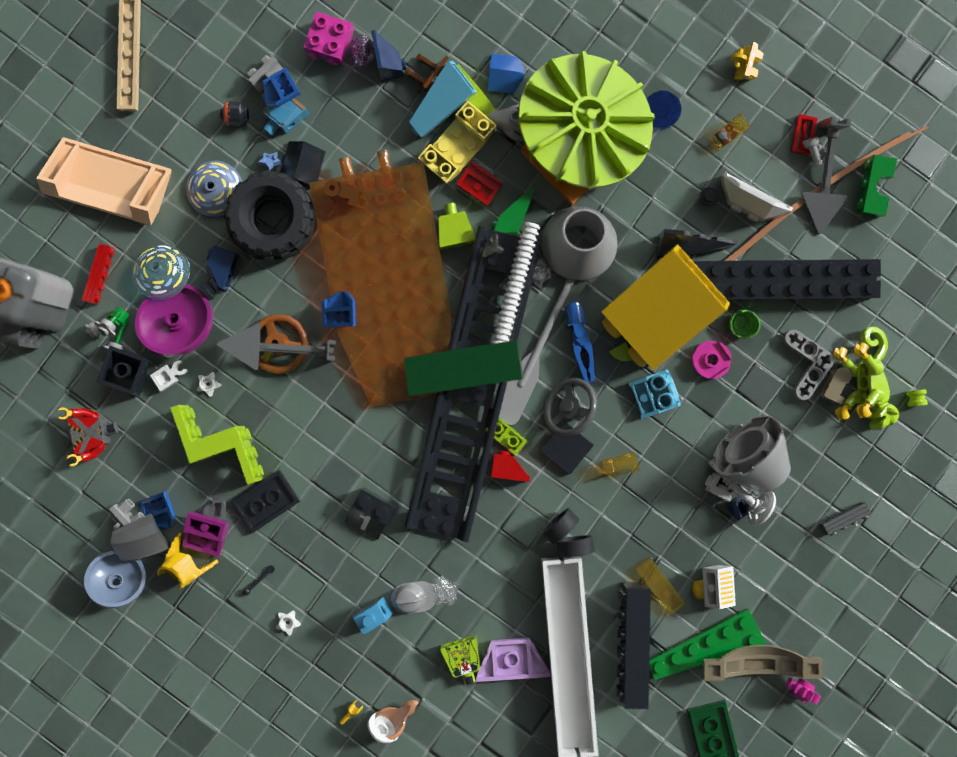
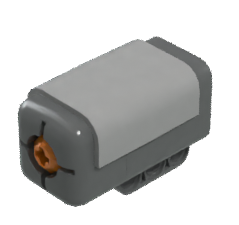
[0,258,75,349]

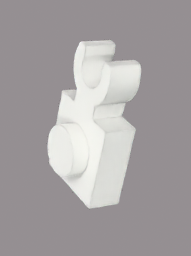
[150,360,188,392]

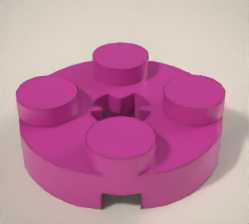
[691,341,731,379]

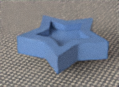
[258,152,281,171]

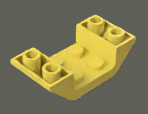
[418,100,497,183]

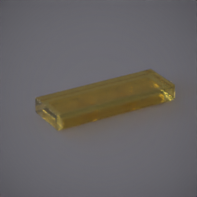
[635,557,686,615]

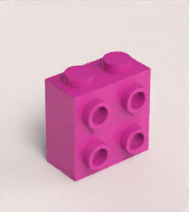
[304,11,354,65]

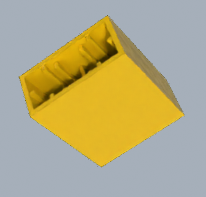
[602,245,730,370]

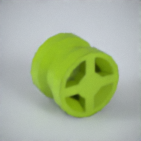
[906,389,928,406]

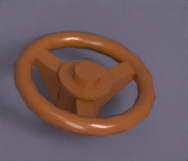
[256,314,309,374]

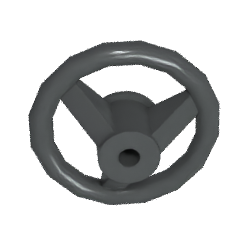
[544,378,597,437]

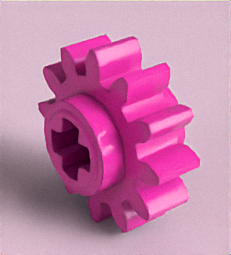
[785,677,821,704]

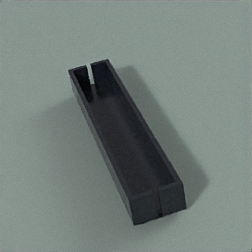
[693,259,881,300]

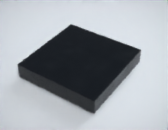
[540,423,594,474]

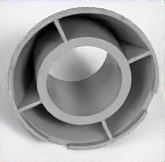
[541,206,618,281]
[713,416,791,492]

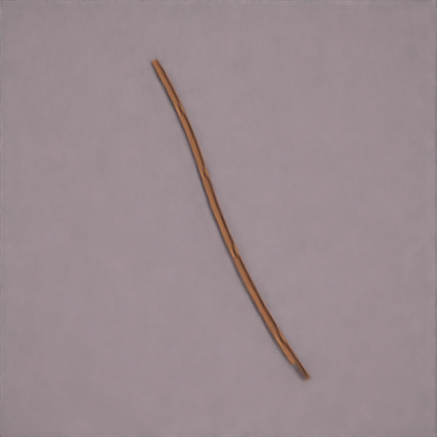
[725,126,928,261]

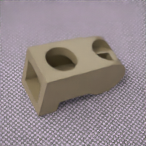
[818,368,852,405]

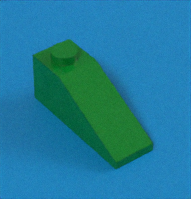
[491,187,535,236]

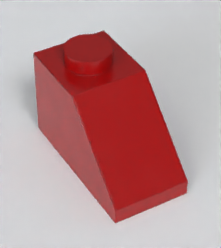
[491,450,530,482]

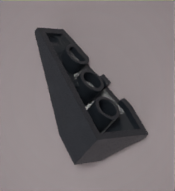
[655,229,738,260]

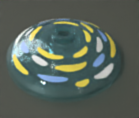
[132,245,190,300]

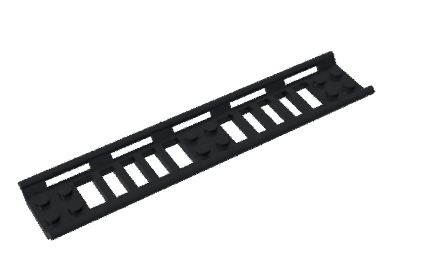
[405,226,542,542]

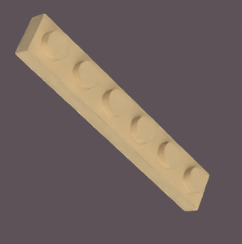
[117,0,141,111]

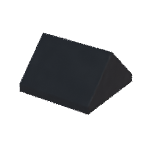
[280,141,326,188]

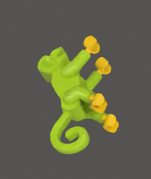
[833,326,899,430]

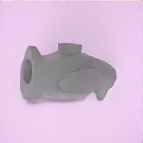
[488,105,524,141]

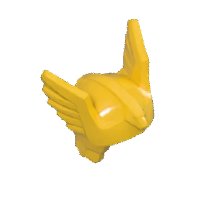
[157,532,218,591]

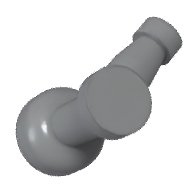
[802,136,827,167]

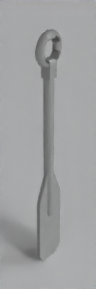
[499,278,575,425]

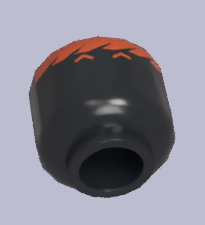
[220,101,249,127]

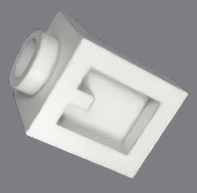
[705,473,733,501]

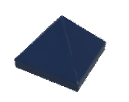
[728,497,748,520]

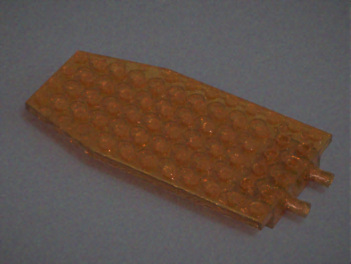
[309,150,452,407]

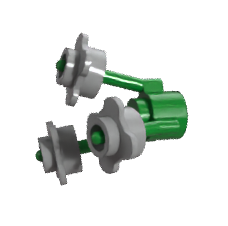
[85,306,130,353]

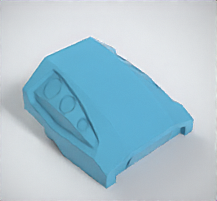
[628,369,680,419]

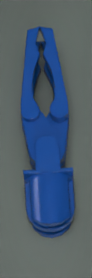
[565,302,595,383]

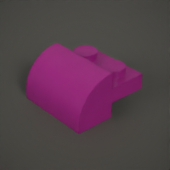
[182,511,229,557]

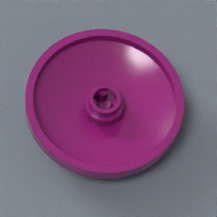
[135,284,213,357]

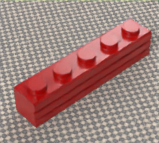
[82,243,115,305]

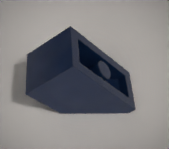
[207,245,240,291]

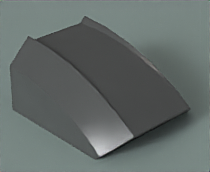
[111,514,169,561]

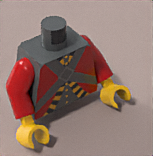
[57,408,118,467]

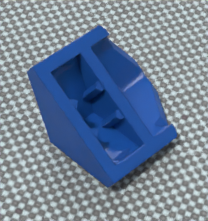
[488,54,525,94]
[263,67,300,108]
[322,291,356,328]
[138,491,175,529]

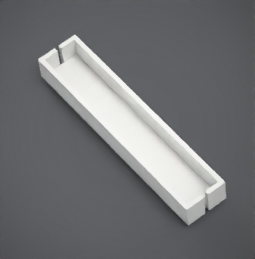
[541,556,598,757]

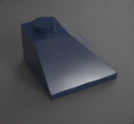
[371,30,406,81]

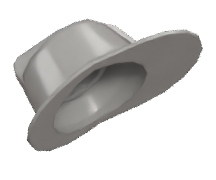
[391,581,437,614]

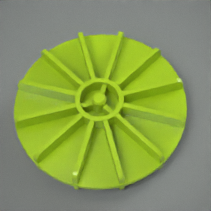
[517,51,655,190]

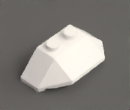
[720,172,793,222]

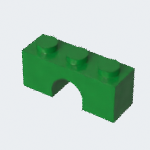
[856,155,897,217]

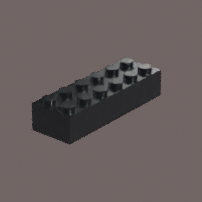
[616,582,651,709]

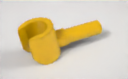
[340,700,363,725]

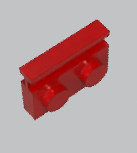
[456,162,503,207]

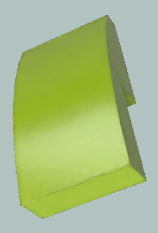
[485,418,528,456]

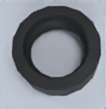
[543,508,579,544]
[557,535,595,558]

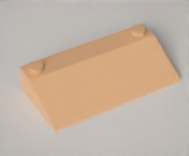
[36,137,172,225]

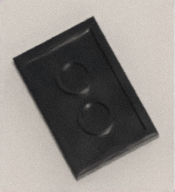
[231,470,301,533]

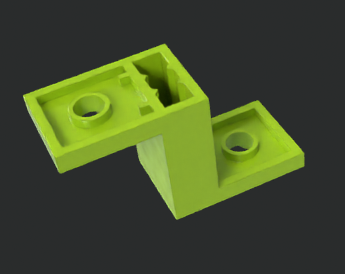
[171,405,264,485]

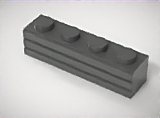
[820,502,871,536]

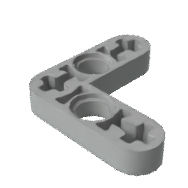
[783,330,834,400]

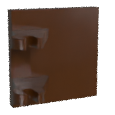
[404,54,449,94]

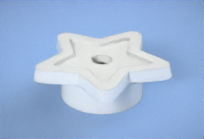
[197,372,221,397]
[276,611,301,636]

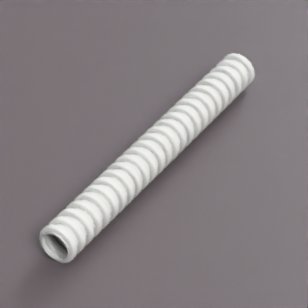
[491,222,540,344]

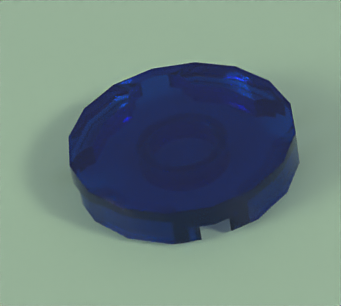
[647,90,682,129]

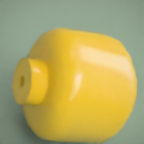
[692,579,704,599]

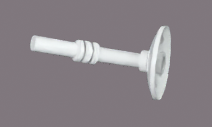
[708,459,776,526]

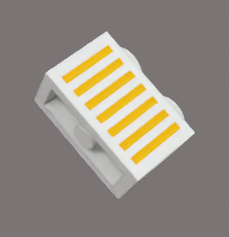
[703,565,735,609]

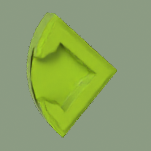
[609,342,632,361]

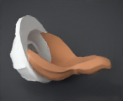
[368,700,418,743]

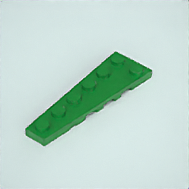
[649,608,766,680]

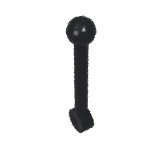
[243,565,275,596]

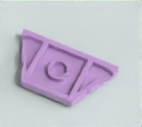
[476,637,551,682]

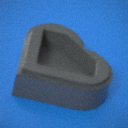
[202,498,227,521]

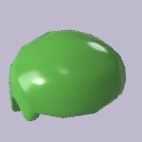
[729,309,760,339]

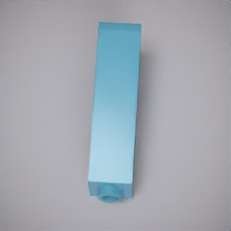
[409,61,477,137]

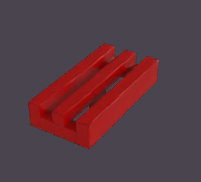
[790,114,818,156]

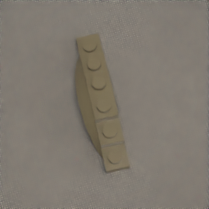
[703,645,823,681]

